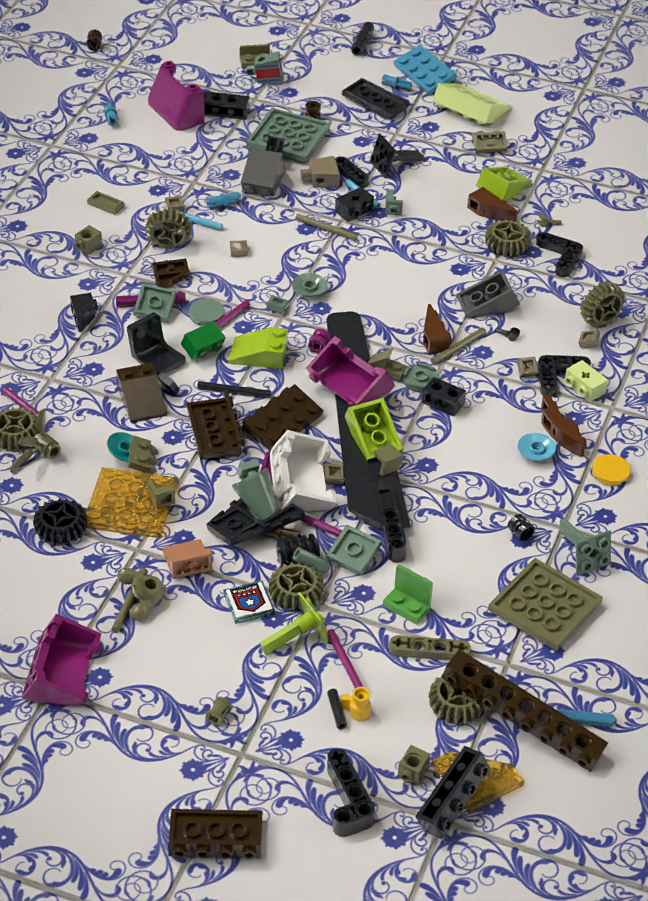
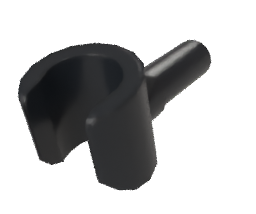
[495,327,520,341]

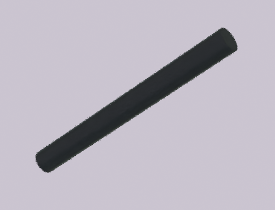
[197,381,271,398]

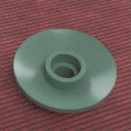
[292,273,327,297]

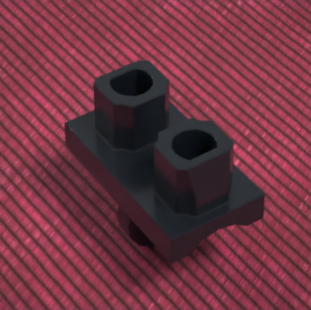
[265,136,285,153]

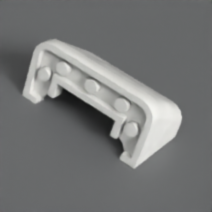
[270,430,338,512]

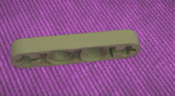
[389,635,471,661]

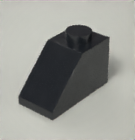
[70,292,98,332]

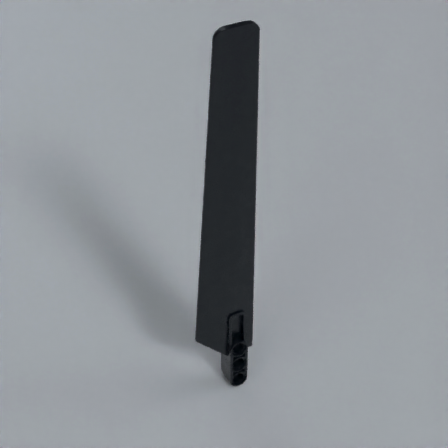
[326,311,411,562]

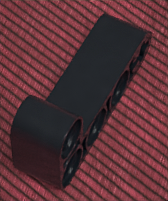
[327,748,375,837]

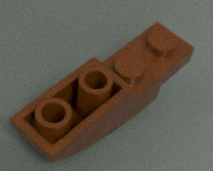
[541,394,587,457]

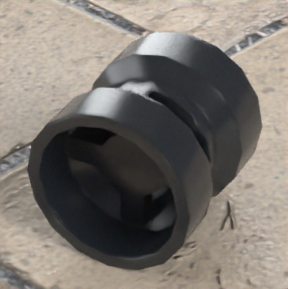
[507,514,535,541]

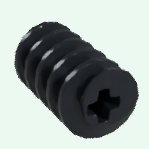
[276,533,320,565]

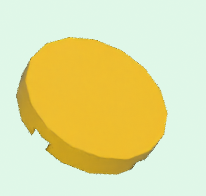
[592,454,631,486]

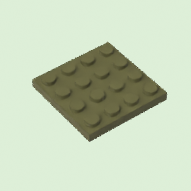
[488,558,603,651]

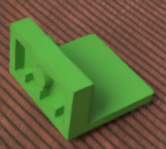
[383,564,433,625]

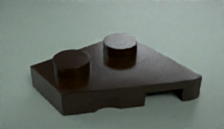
[152,258,189,289]

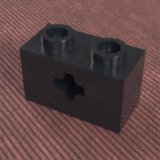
[335,187,374,222]

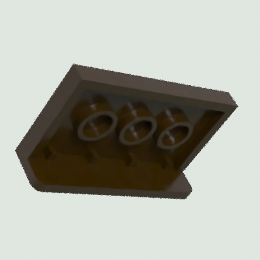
[241,384,324,452]
[186,391,244,460]
[168,809,262,860]

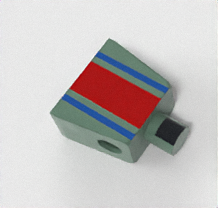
[247,51,284,85]

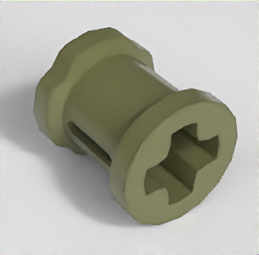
[205,697,232,726]

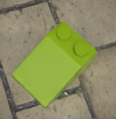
[476,166,532,201]
[229,327,288,369]
[345,398,403,460]

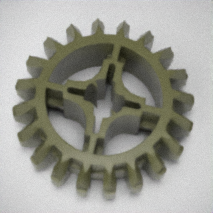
[145,207,192,248]
[485,219,531,257]
[580,281,626,328]
[0,407,40,451]
[269,562,324,612]
[428,673,485,725]

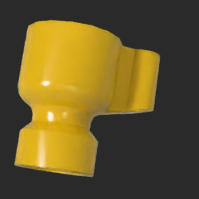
[341,687,371,721]

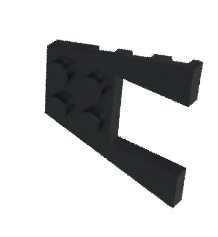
[206,498,306,546]

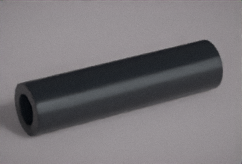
[327,689,347,729]

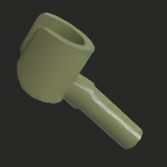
[537,214,562,227]

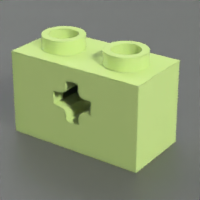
[564,360,608,402]

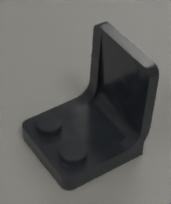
[127,312,186,376]

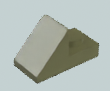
[368,348,407,381]

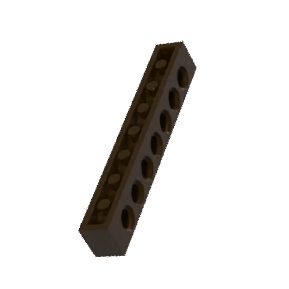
[442,649,609,772]

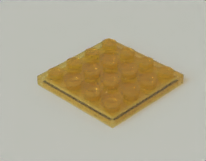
[86,467,178,539]

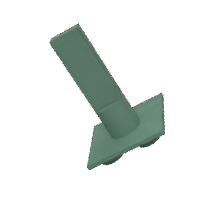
[560,518,611,576]

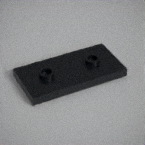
[342,78,410,119]

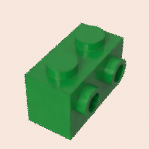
[181,321,226,360]

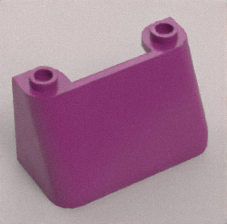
[148,60,205,131]
[306,336,395,407]
[21,614,102,707]

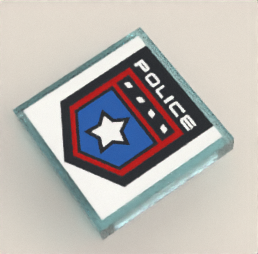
[223,580,275,624]

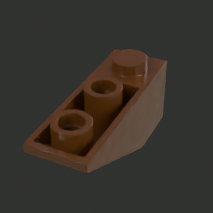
[467,187,518,222]
[422,304,452,355]

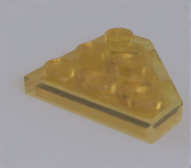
[431,751,525,813]

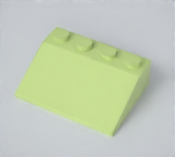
[433,83,511,125]

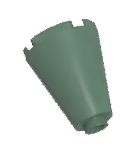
[232,468,278,521]

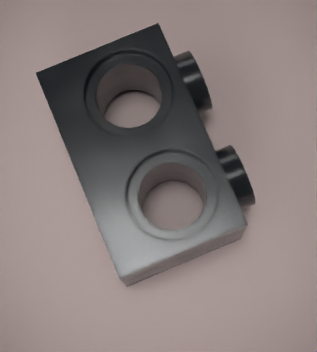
[422,377,466,416]

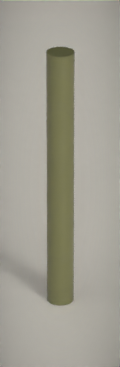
[295,213,358,241]
[431,327,486,365]
[111,568,148,633]

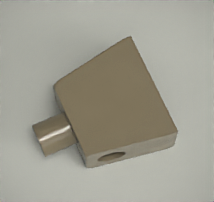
[300,156,340,188]

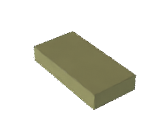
[87,191,124,215]

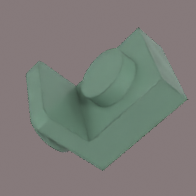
[385,189,403,215]

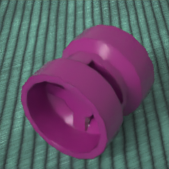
[308,328,331,354]

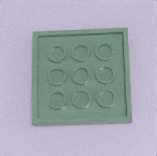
[246,108,330,162]

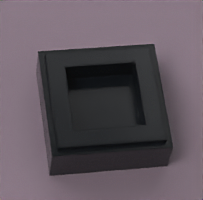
[157,373,179,395]

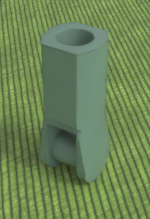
[293,547,330,573]

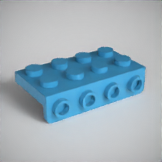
[393,44,457,96]

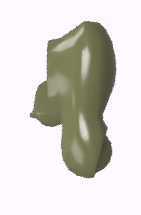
[117,568,167,621]

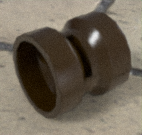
[86,29,102,51]
[305,100,321,120]

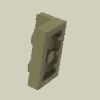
[239,44,270,69]
[471,130,507,153]

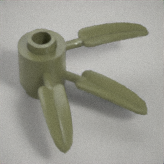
[10,408,61,473]

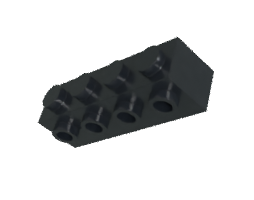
[415,746,490,839]

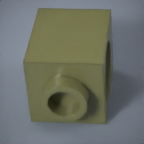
[75,225,102,255]
[397,745,431,786]

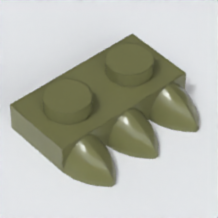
[128,435,159,473]

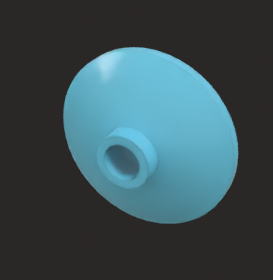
[518,433,556,461]

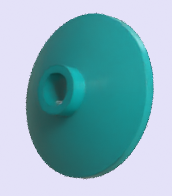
[107,432,133,462]

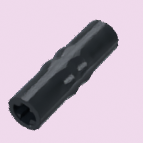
[351,22,375,56]

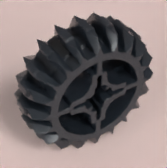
[33,497,88,545]

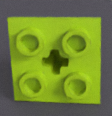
[260,592,328,655]

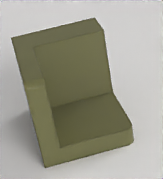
[373,444,403,476]
[147,480,175,509]

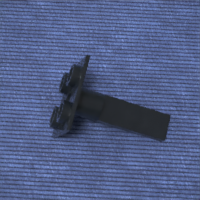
[370,133,424,179]

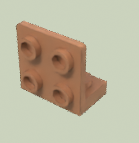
[163,539,212,579]

